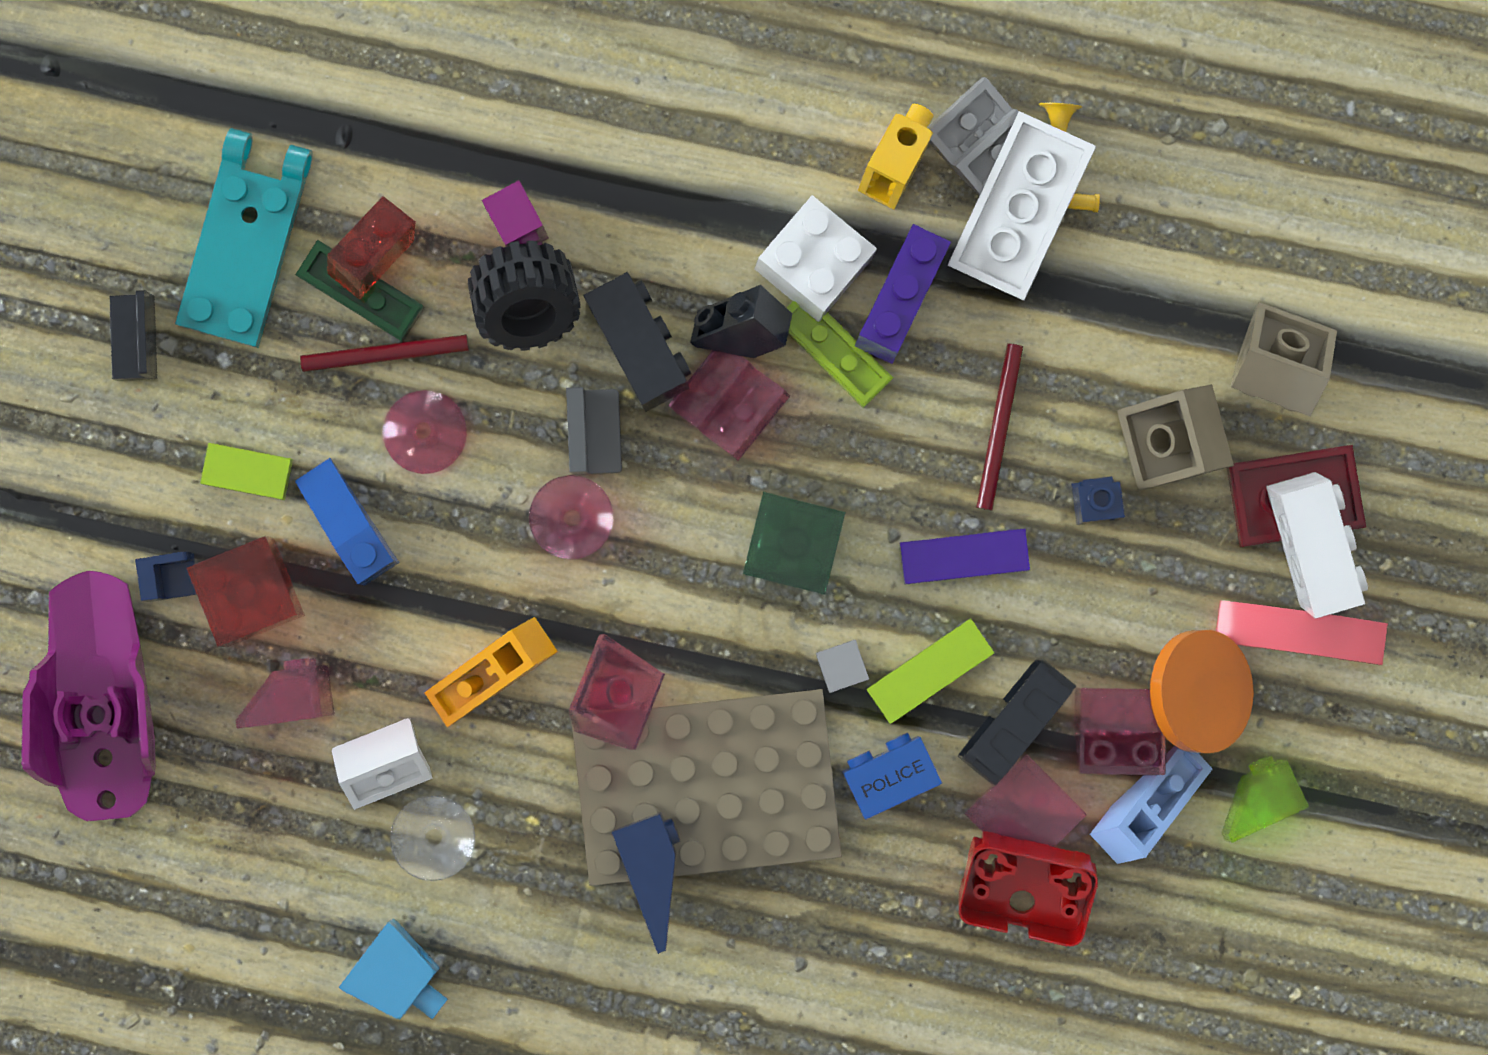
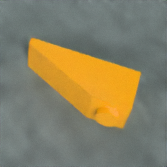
[424,617,558,727]

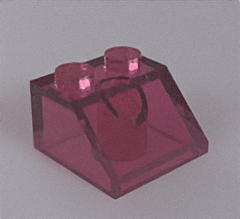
[235,658,335,729]

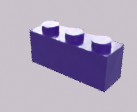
[855,224,951,364]

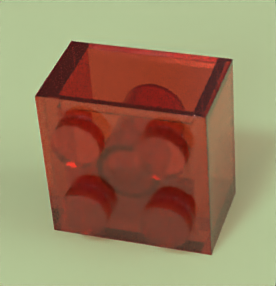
[187,536,305,647]

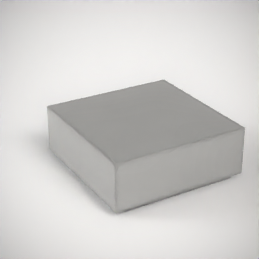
[815,639,869,693]

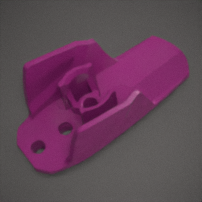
[22,571,156,821]

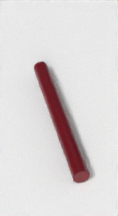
[300,334,469,372]
[976,343,1023,511]

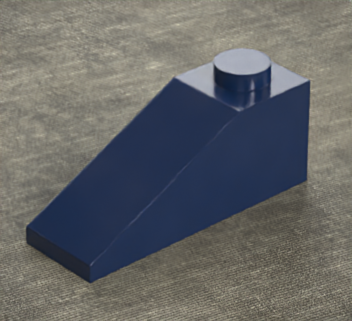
[612,812,681,954]

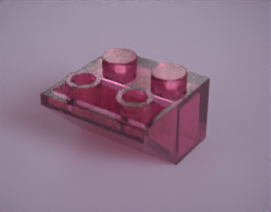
[1074,688,1166,775]

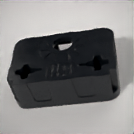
[958,658,1076,786]

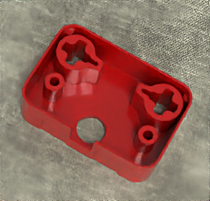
[959,831,1098,947]

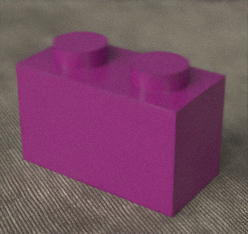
[481,180,549,247]

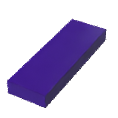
[899,528,1030,585]

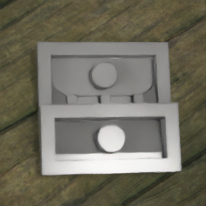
[928,77,1019,196]

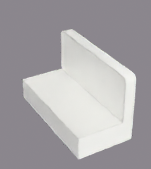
[332,718,432,810]

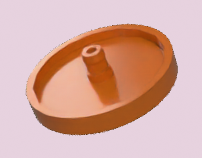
[1150,630,1254,753]

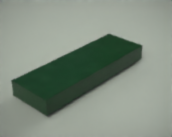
[295,239,425,342]

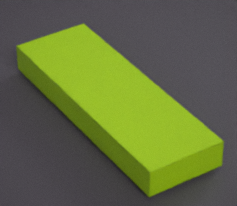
[786,301,893,408]
[866,618,994,724]

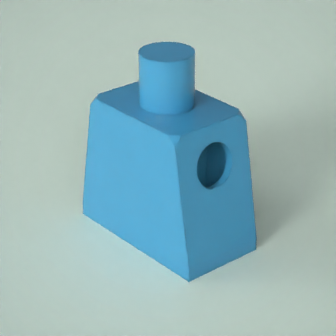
[339,919,448,1020]

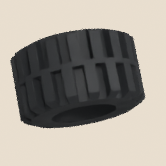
[468,240,581,351]

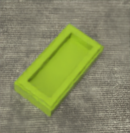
[200,443,293,500]

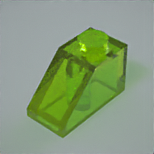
[1221,756,1309,843]

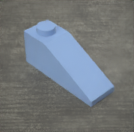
[1090,746,1212,864]

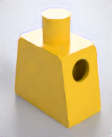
[858,104,934,210]

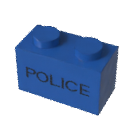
[842,733,942,820]

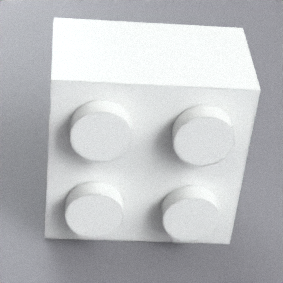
[755,195,877,322]

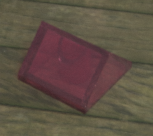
[569,634,665,750]

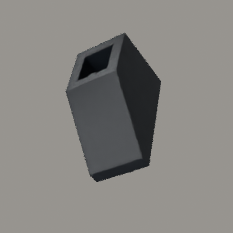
[690,285,793,358]

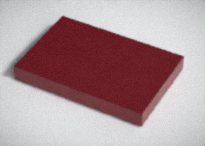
[1227,445,1366,547]

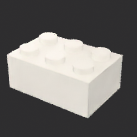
[1266,472,1368,619]

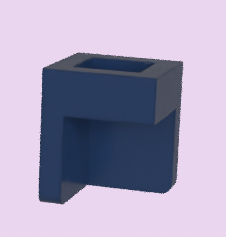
[135,551,199,602]

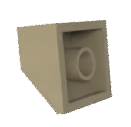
[1231,302,1337,416]
[1117,384,1234,491]

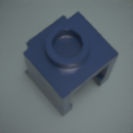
[1071,476,1125,525]

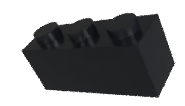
[583,272,692,412]

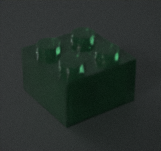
[743,492,846,596]

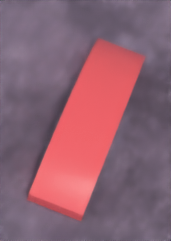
[1216,600,1388,665]

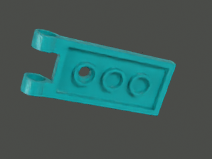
[175,128,313,348]

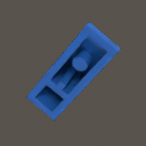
[295,458,400,586]

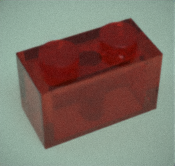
[327,196,416,299]

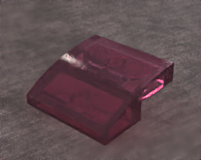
[668,351,790,461]
[964,754,1087,847]

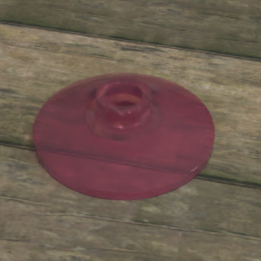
[383,390,467,474]
[529,475,613,560]

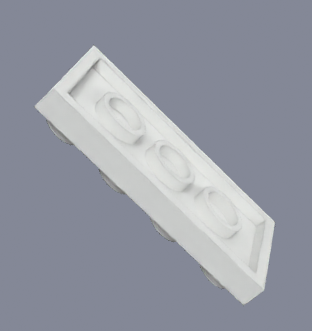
[948,111,1096,300]

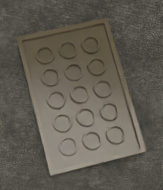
[571,689,842,886]

